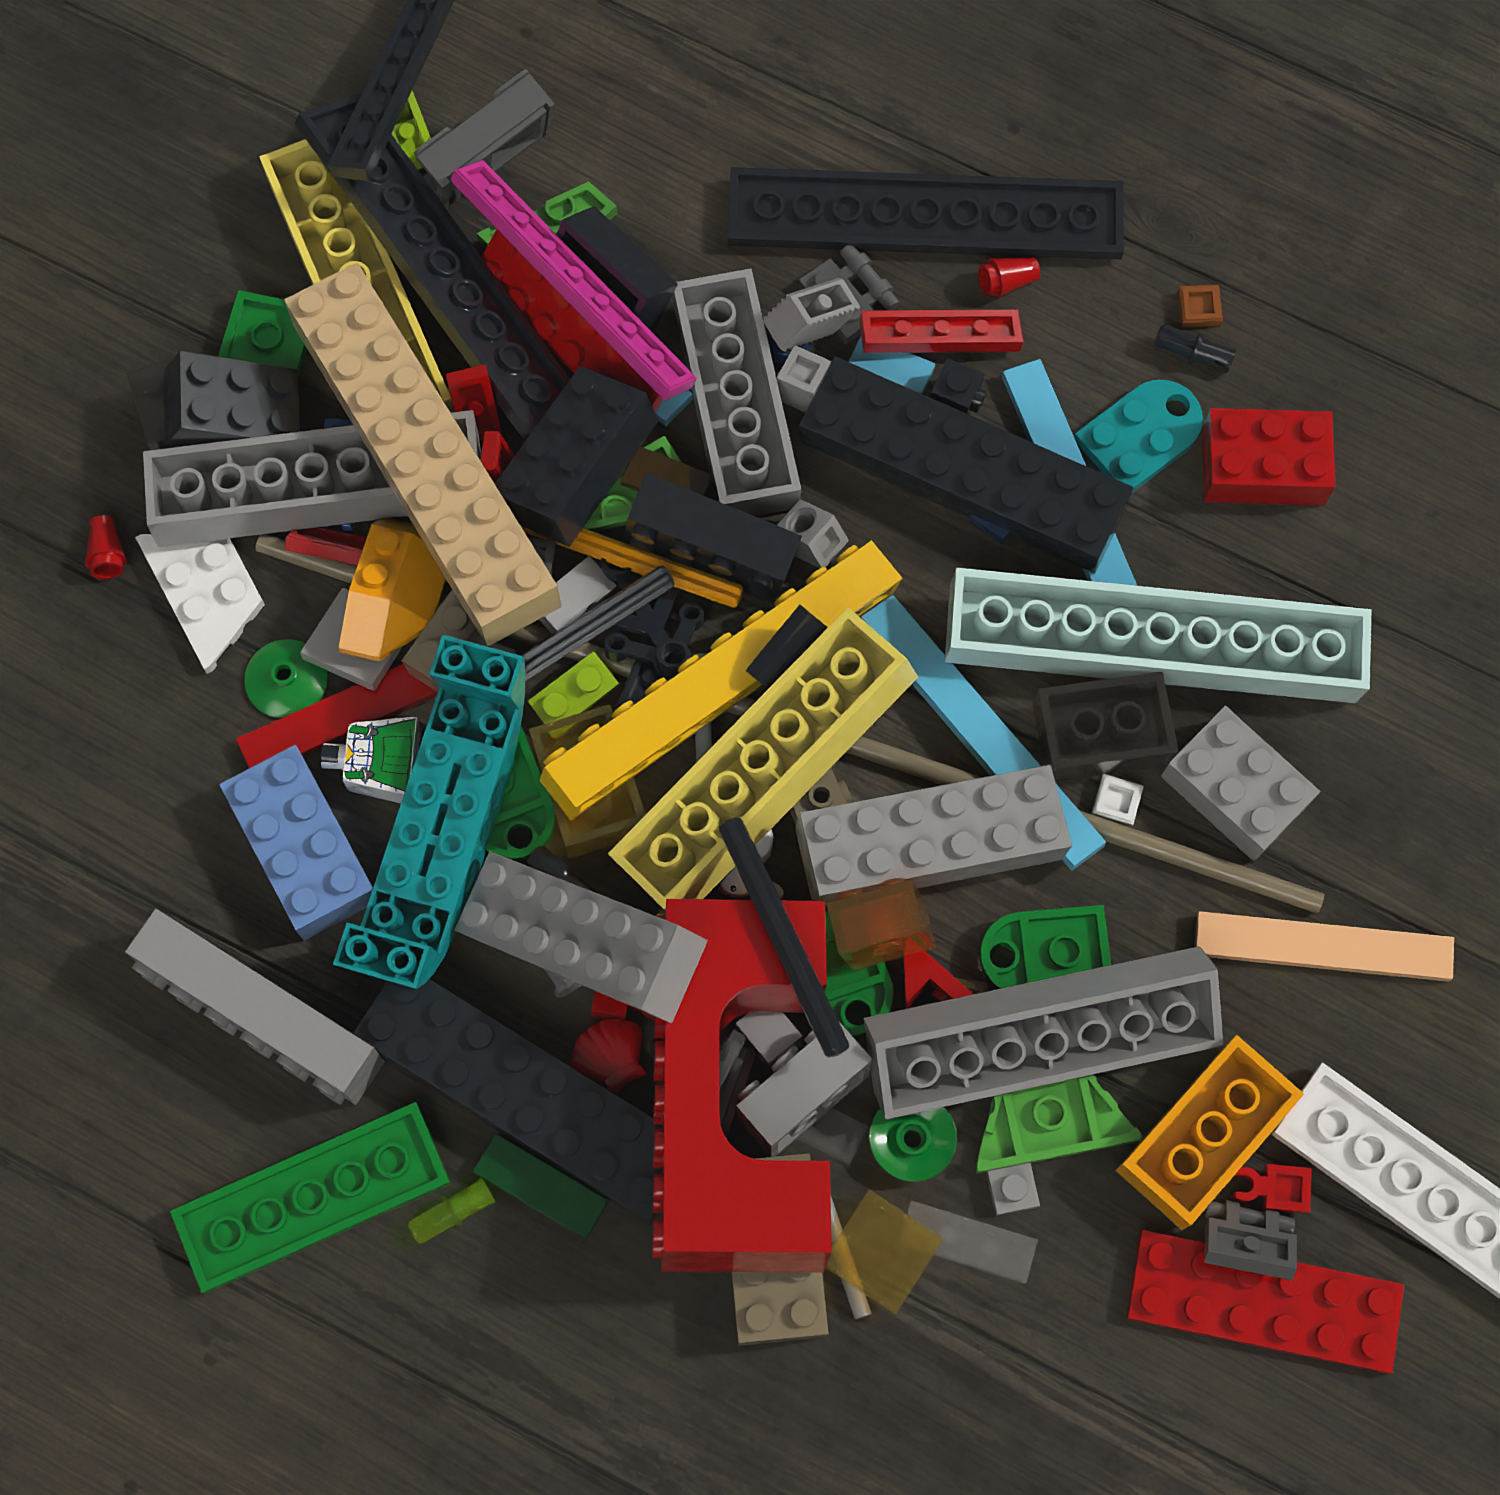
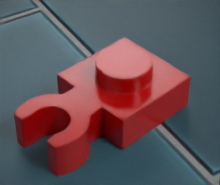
[1232,1164,1312,1214]

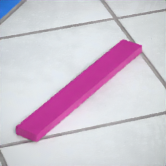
[450,160,697,401]

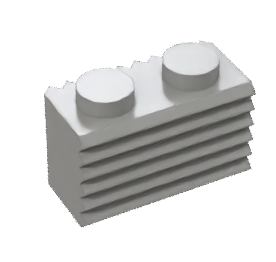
[763,278,860,352]

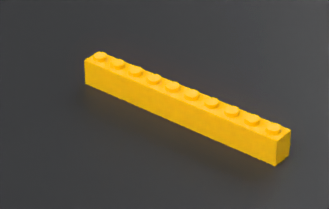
[539,540,903,820]

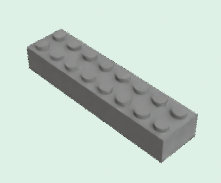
[143,410,481,547]
[864,946,1223,1119]

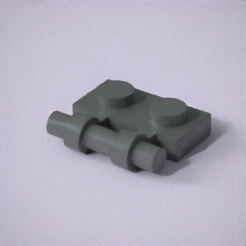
[799,245,900,345]
[1204,1200,1297,1281]

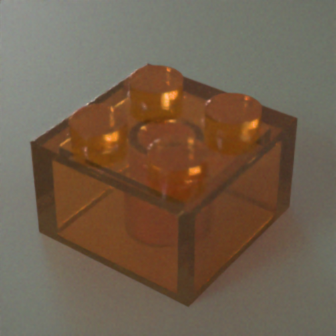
[827,878,937,970]

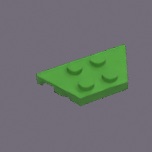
[975,1074,1143,1174]

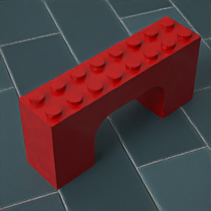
[652,899,832,1273]

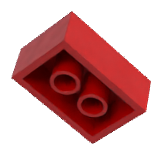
[1202,408,1336,505]

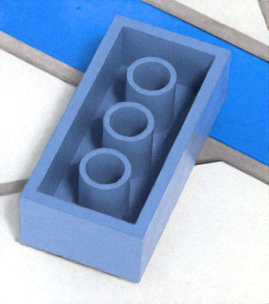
[219,744,373,941]

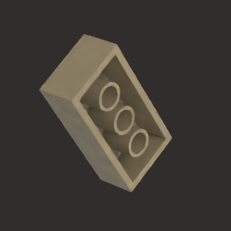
[731,1153,829,1346]

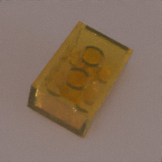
[529,704,646,859]

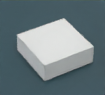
[1091,774,1144,828]

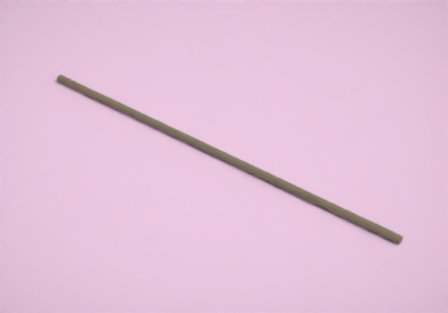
[256,534,1325,914]

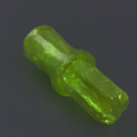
[408,1178,495,1244]

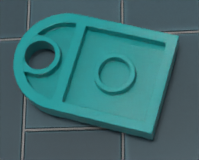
[1074,380,1203,493]

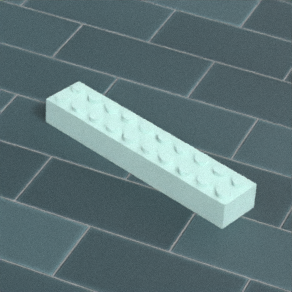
[945,568,1371,703]

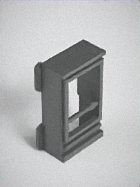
[414,69,555,209]

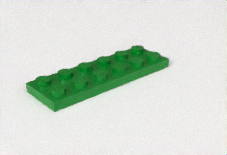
[170,1102,451,1294]

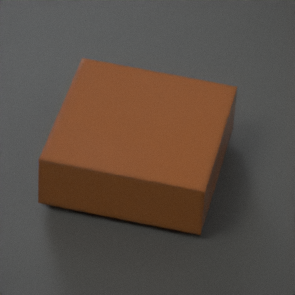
[1177,285,1223,328]

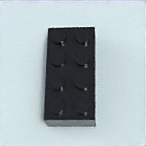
[495,366,659,547]
[624,473,802,600]

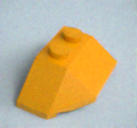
[338,518,447,662]

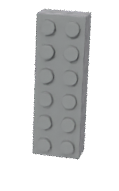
[673,268,801,516]
[795,765,1072,906]
[454,851,708,1023]
[125,909,385,1105]

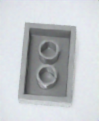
[1161,706,1321,862]
[736,1022,872,1157]

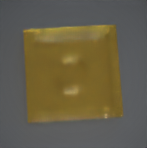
[826,1189,943,1315]

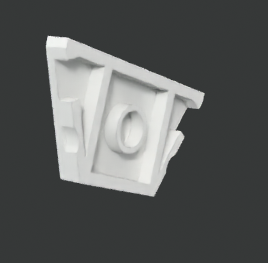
[135,534,265,674]

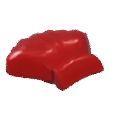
[570,1019,647,1095]

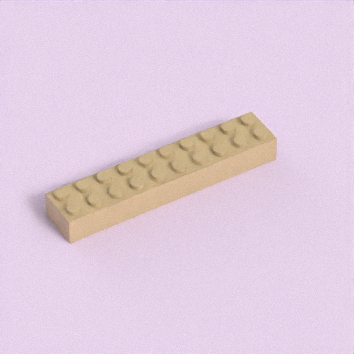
[284,262,562,647]

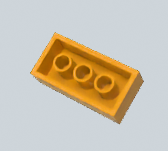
[1115,1035,1304,1230]

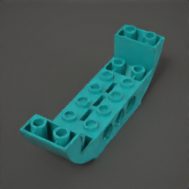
[333,635,526,989]

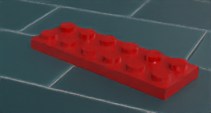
[482,229,663,412]
[1126,1230,1404,1374]

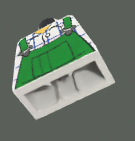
[321,717,422,803]

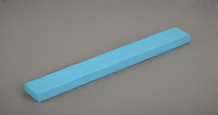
[1002,359,1137,586]
[861,595,1106,871]

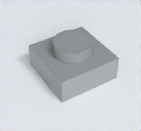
[986,1163,1040,1216]

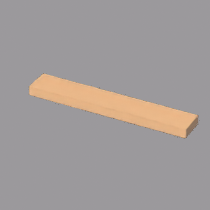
[1194,911,1454,982]

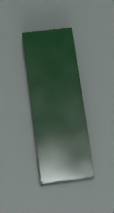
[473,1134,609,1240]

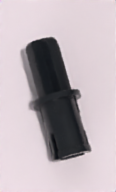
[1154,324,1236,374]

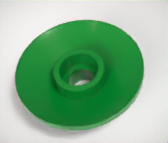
[244,639,328,719]
[869,1107,957,1182]

